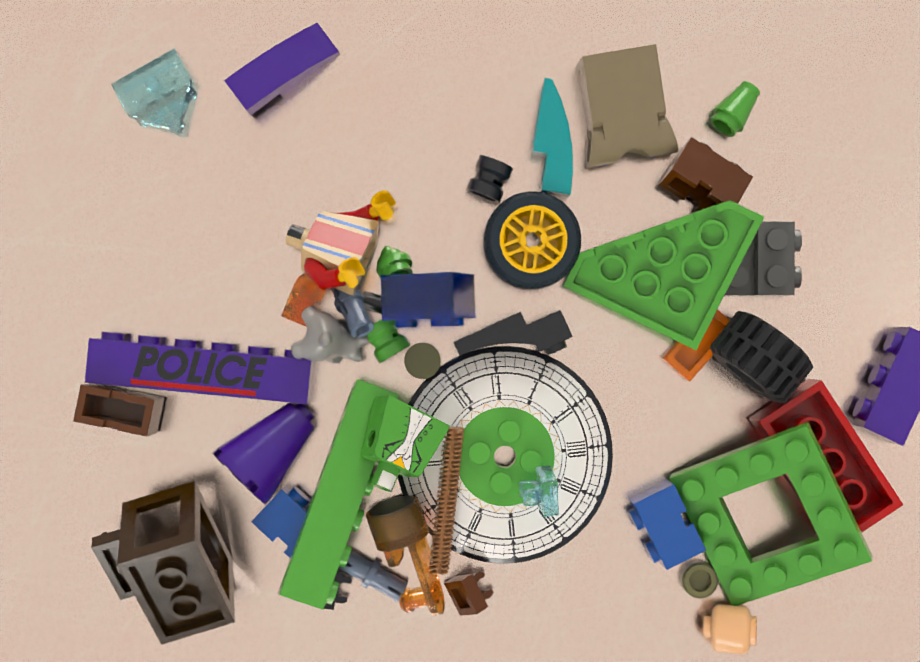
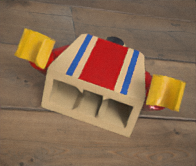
[286,190,396,296]

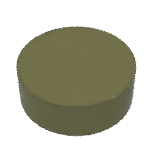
[404,343,441,379]
[680,560,718,599]

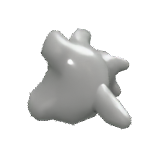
[291,306,368,364]

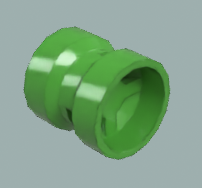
[366,314,410,364]

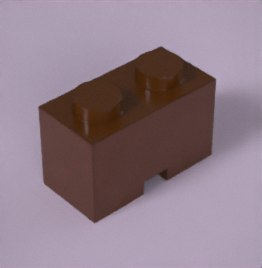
[659,137,753,210]
[73,383,164,437]

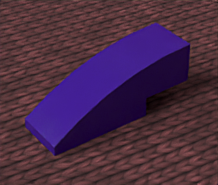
[224,23,339,115]

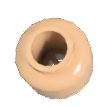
[703,605,757,654]

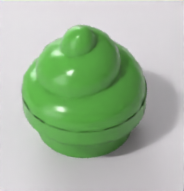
[376,246,412,285]

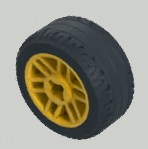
[483,191,581,289]

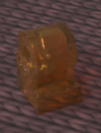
[281,273,328,327]

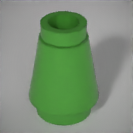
[710,81,760,137]

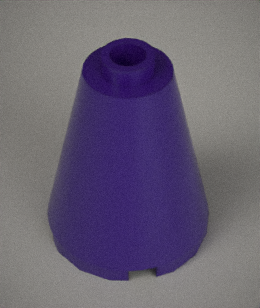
[212,403,314,505]

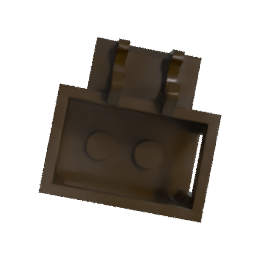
[91,481,235,645]

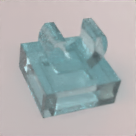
[519,465,559,517]

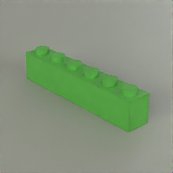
[277,379,399,610]

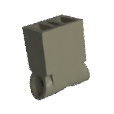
[577,44,678,168]

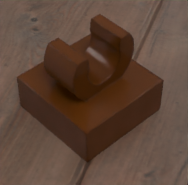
[444,572,494,616]

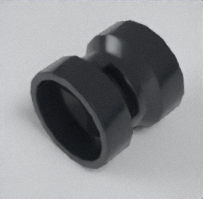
[466,155,513,203]

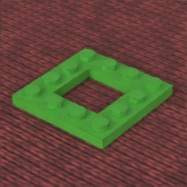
[669,422,873,606]

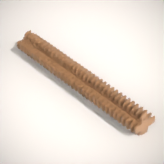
[429,426,465,575]

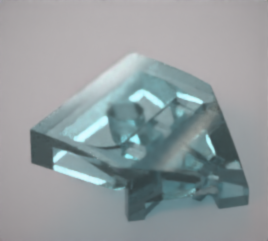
[111,48,197,135]

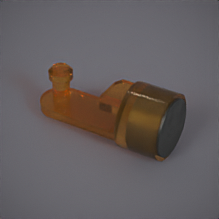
[366,495,445,616]

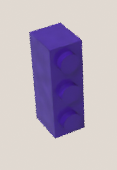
[852,327,920,446]

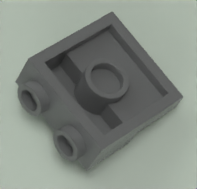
[724,221,802,296]

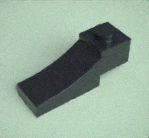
[453,310,573,356]

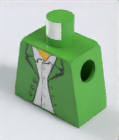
[361,395,450,492]

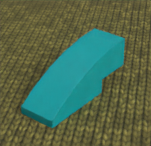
[531,78,573,198]

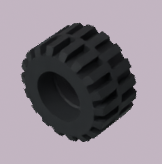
[710,311,813,404]

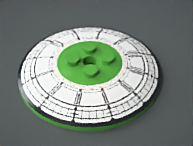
[398,346,613,564]

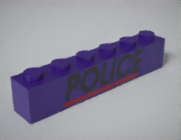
[85,331,315,404]

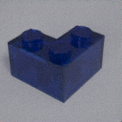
[381,272,476,328]

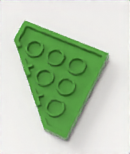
[563,200,764,350]

